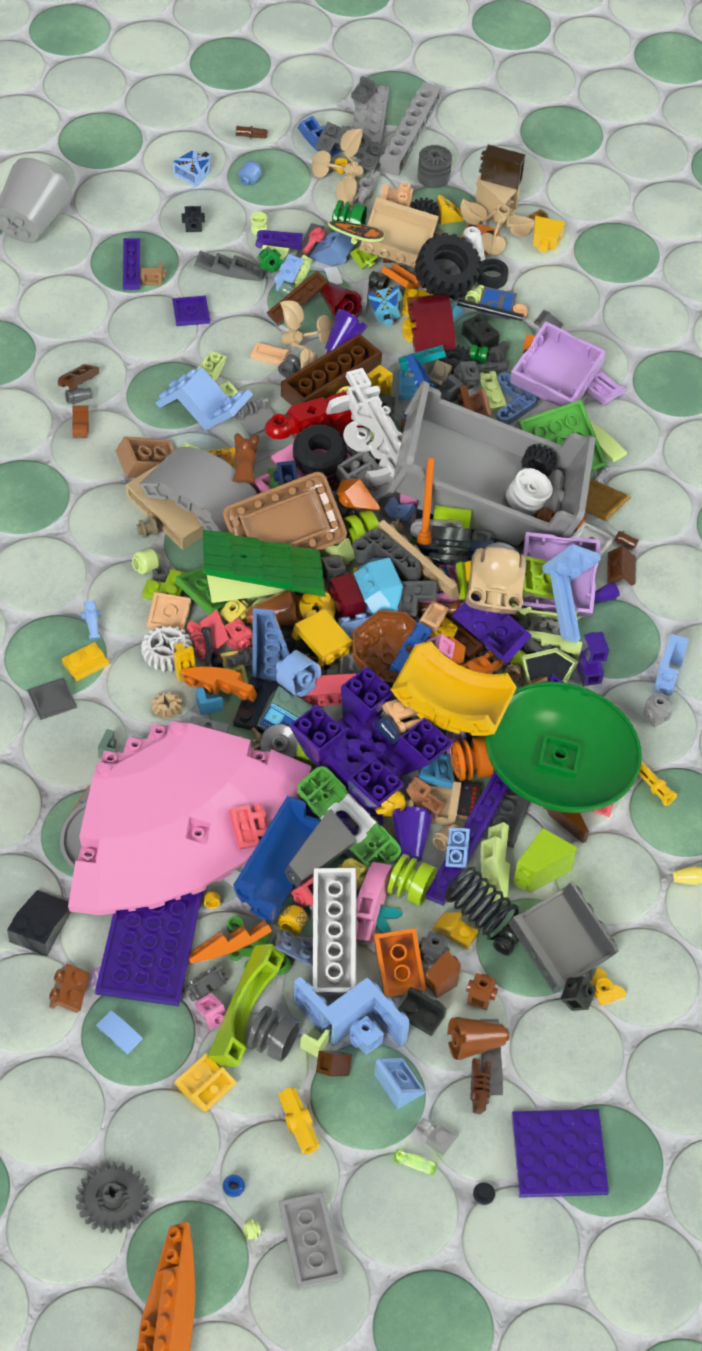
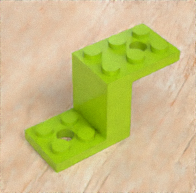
[456,556,555,603]

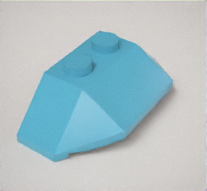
[354,558,403,614]

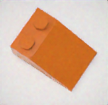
[373,928,426,997]

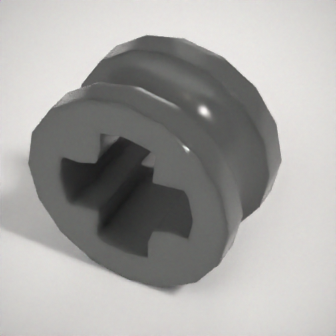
[152,564,169,582]

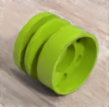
[387,854,437,907]

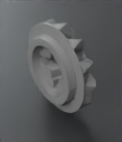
[534,617,561,636]

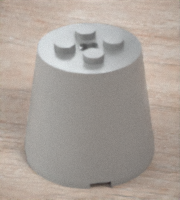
[0,158,72,243]

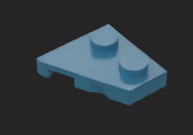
[398,371,433,400]
[417,754,455,789]

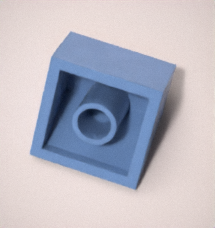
[309,231,355,266]

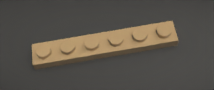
[378,520,458,600]

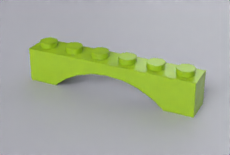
[207,944,285,1067]

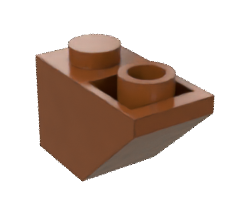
[425,951,461,998]

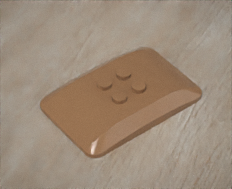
[223,472,347,551]

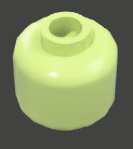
[132,548,161,575]

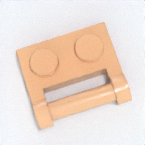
[382,699,422,734]

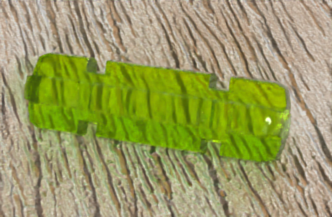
[394,1149,437,1175]

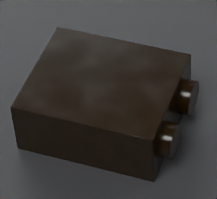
[479,144,526,190]

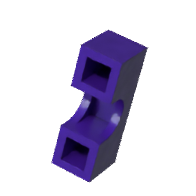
[577,632,609,687]

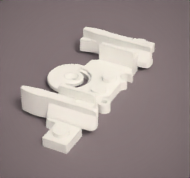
[326,368,403,487]

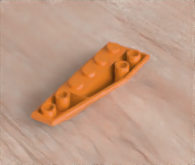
[136,1222,195,1351]

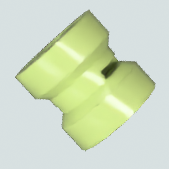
[251,212,267,235]

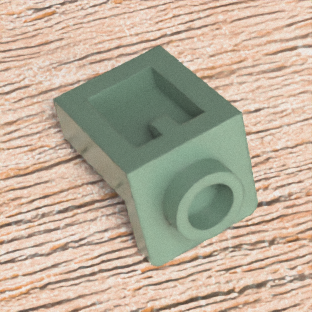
[98,729,118,759]

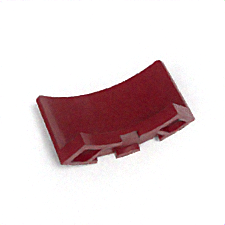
[407,295,456,352]

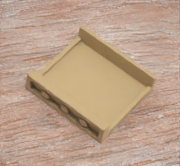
[359,197,439,267]

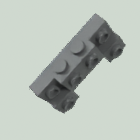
[315,121,385,172]

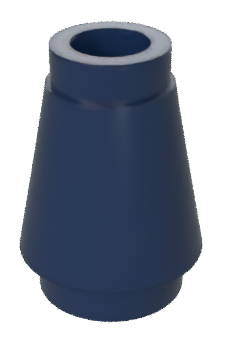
[375,715,402,745]

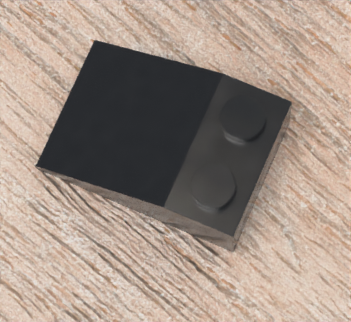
[7,890,71,956]

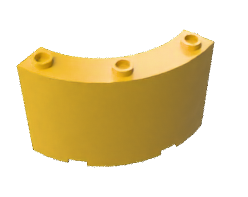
[391,641,517,736]

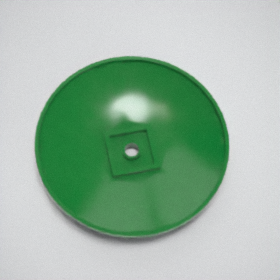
[485,682,642,813]

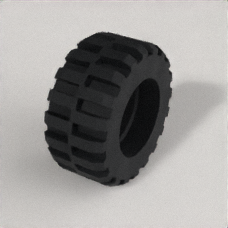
[414,233,481,300]

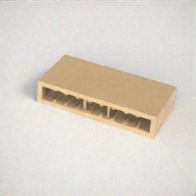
[126,464,205,550]

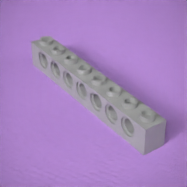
[379,82,441,176]

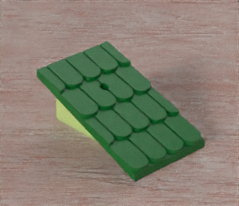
[203,530,326,603]

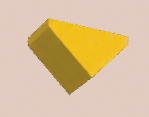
[437,195,464,225]

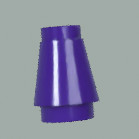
[594,583,620,604]

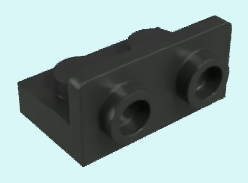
[398,987,446,1037]

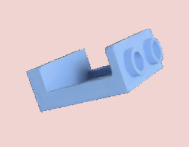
[653,634,689,696]

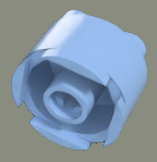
[276,650,321,697]

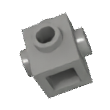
[643,693,673,727]

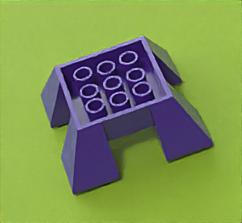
[289,666,454,808]

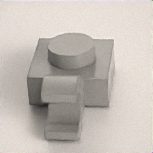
[416,1118,457,1156]

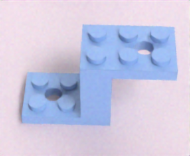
[155,367,253,430]
[293,977,409,1047]

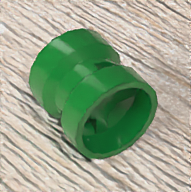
[469,344,489,363]

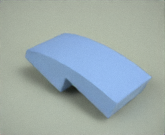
[446,828,470,868]
[96,1010,143,1055]

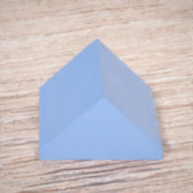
[374,1058,426,1109]

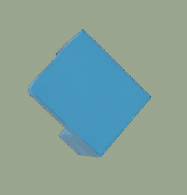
[196,687,223,715]

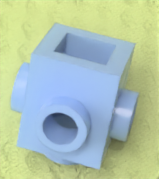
[349,1016,383,1055]

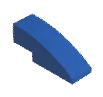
[297,116,340,157]

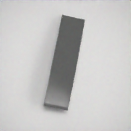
[194,250,264,281]

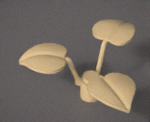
[311,129,363,206]
[460,199,535,256]
[280,301,333,369]

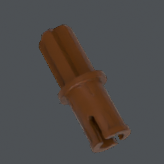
[236,126,268,139]

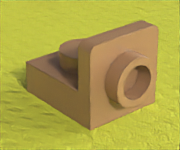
[141,262,166,285]

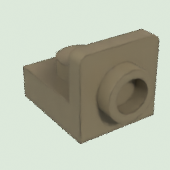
[428,360,454,387]

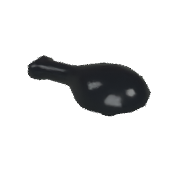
[201,626,223,668]

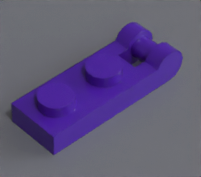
[255,230,303,250]

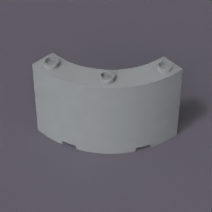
[139,447,257,532]

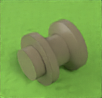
[136,517,158,538]

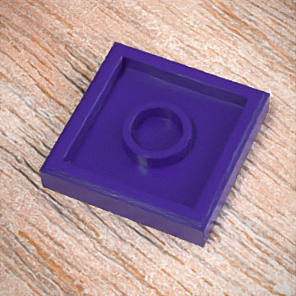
[172,295,210,326]

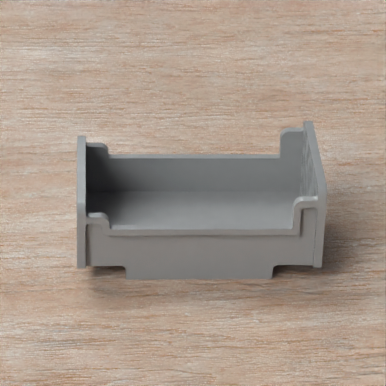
[388,381,596,546]

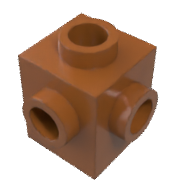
[466,973,498,1011]

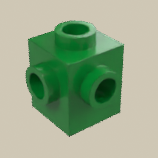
[256,246,283,274]

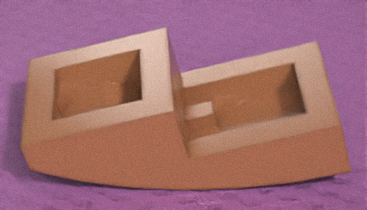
[406,777,445,820]

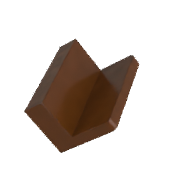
[607,546,636,586]

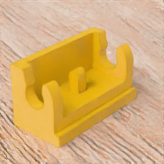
[367,365,393,396]

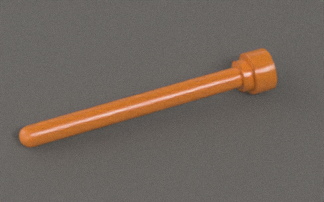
[417,457,434,545]

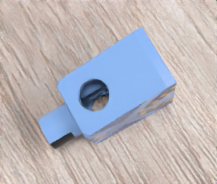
[173,151,211,187]

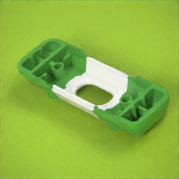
[297,766,401,870]

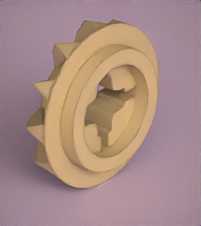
[151,691,182,719]

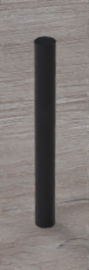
[457,299,524,321]

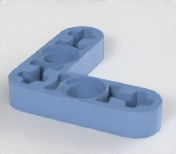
[496,373,537,425]

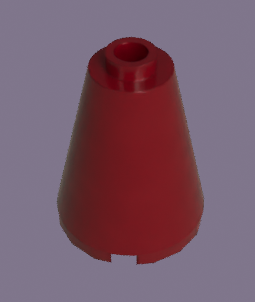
[320,282,362,318]

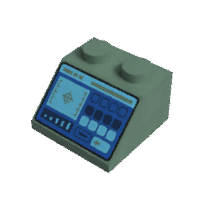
[256,686,312,731]

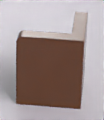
[316,1050,352,1076]

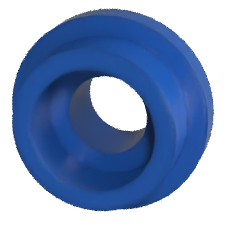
[223,1175,245,1197]

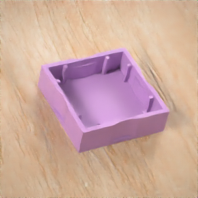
[510,321,606,406]
[521,532,601,617]

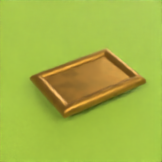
[585,478,631,521]

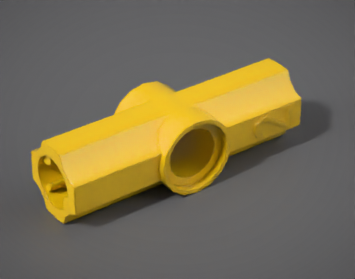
[278,1087,320,1155]

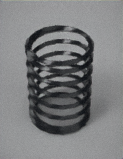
[444,866,519,940]

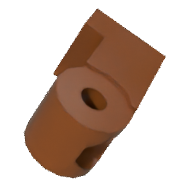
[72,405,89,438]

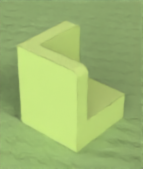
[300,1028,330,1058]

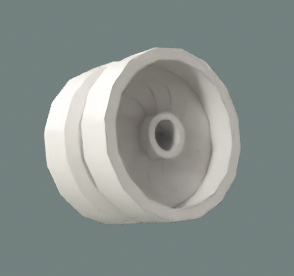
[506,468,553,516]

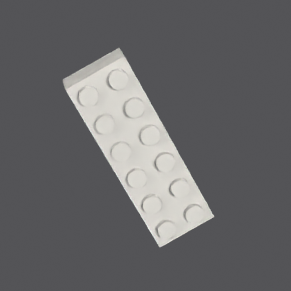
[313,868,357,998]

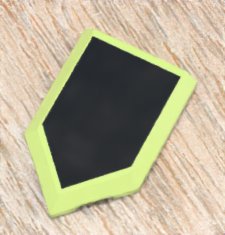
[520,648,579,683]

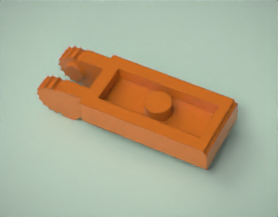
[461,651,504,674]

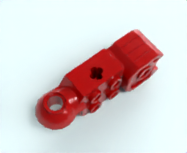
[264,391,364,440]

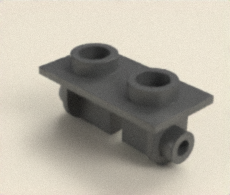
[183,965,228,1001]

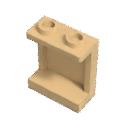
[405,777,461,826]

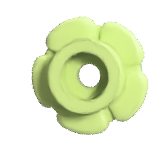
[243,1218,261,1241]

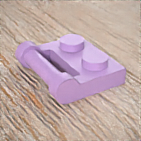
[586,369,626,405]

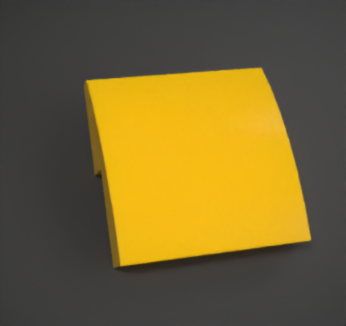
[174,1053,237,1113]

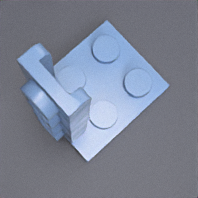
[542,544,601,643]

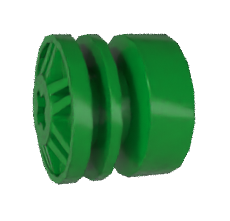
[332,200,367,232]

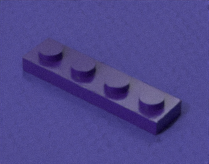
[123,238,140,290]

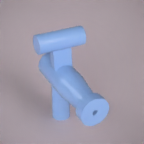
[81,601,101,640]

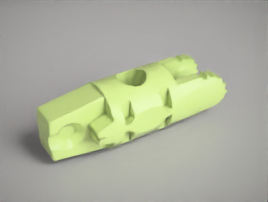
[292,254,312,287]

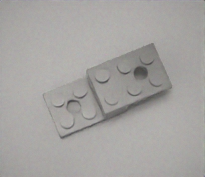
[334,444,395,503]

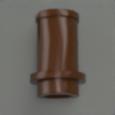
[614,531,639,550]

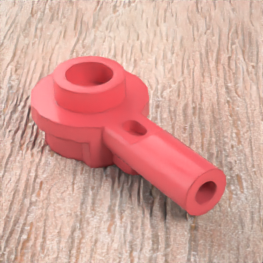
[302,227,326,254]

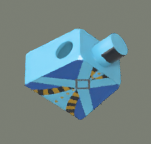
[368,286,403,326]

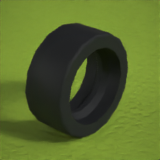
[477,259,508,289]

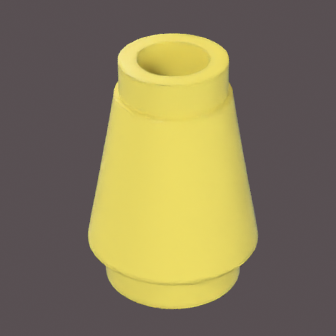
[673,865,702,885]

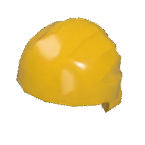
[375,790,406,818]

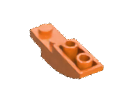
[181,667,257,702]

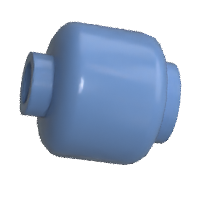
[238,161,262,185]

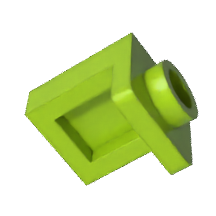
[350,246,379,269]

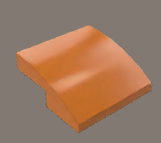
[381,263,421,289]

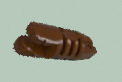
[470,1058,491,1115]

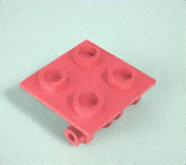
[187,610,230,661]

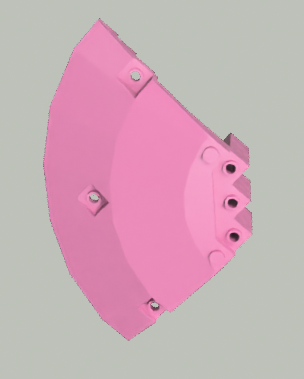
[68,721,312,915]

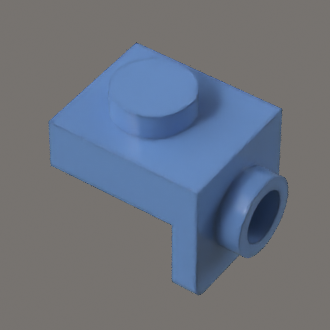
[384,497,416,522]

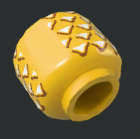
[278,905,308,936]

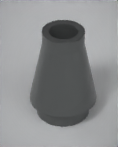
[488,341,509,362]
[65,388,92,405]

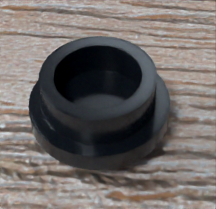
[473,1183,495,1205]

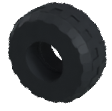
[293,425,347,477]

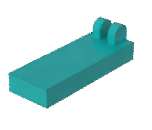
[398,345,446,374]

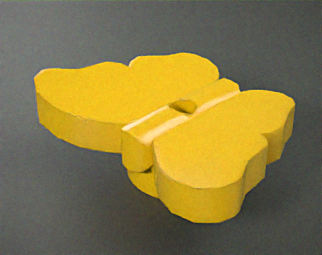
[590,968,626,1005]

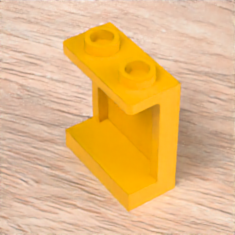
[291,609,352,667]

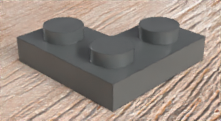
[398,581,438,619]

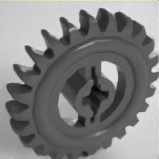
[75,1161,150,1234]

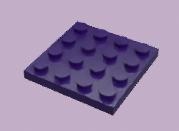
[511,1109,609,1198]

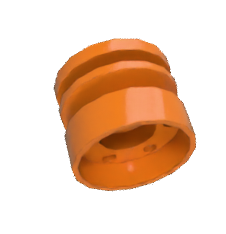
[450,736,494,782]

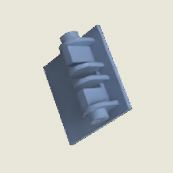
[271,928,313,967]

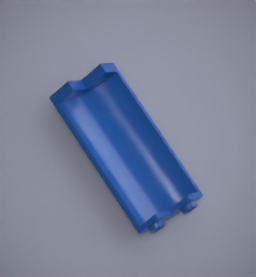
[233,796,321,924]

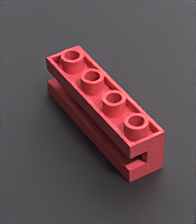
[296,674,356,706]

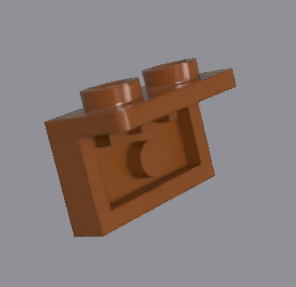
[49,963,90,1013]

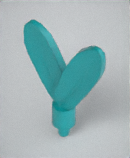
[376,907,403,933]

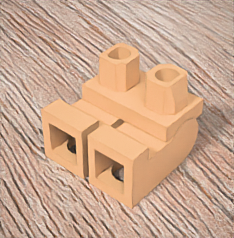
[380,182,413,207]

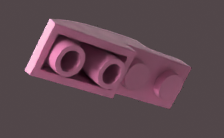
[356,862,393,943]

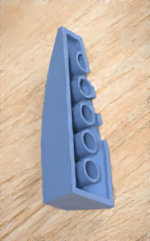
[253,608,290,683]

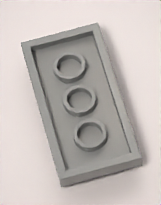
[279,1192,343,1290]

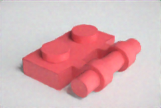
[229,803,268,850]

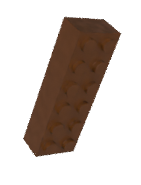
[281,334,382,406]

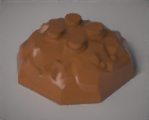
[352,610,433,688]

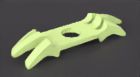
[511,603,580,620]

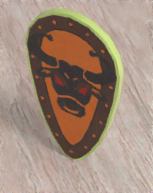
[328,221,385,244]

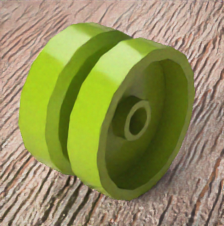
[343,510,379,548]

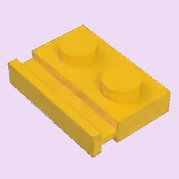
[62,642,109,682]

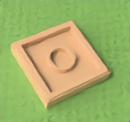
[146,592,192,631]

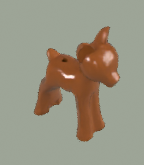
[232,433,259,486]

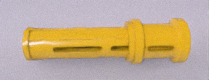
[639,760,677,806]

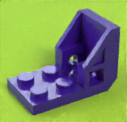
[452,594,532,664]

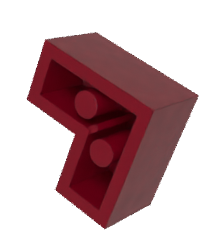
[328,573,365,622]

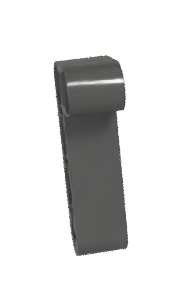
[353,528,422,581]

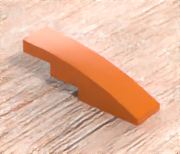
[188,920,272,963]

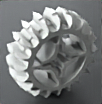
[141,624,193,673]

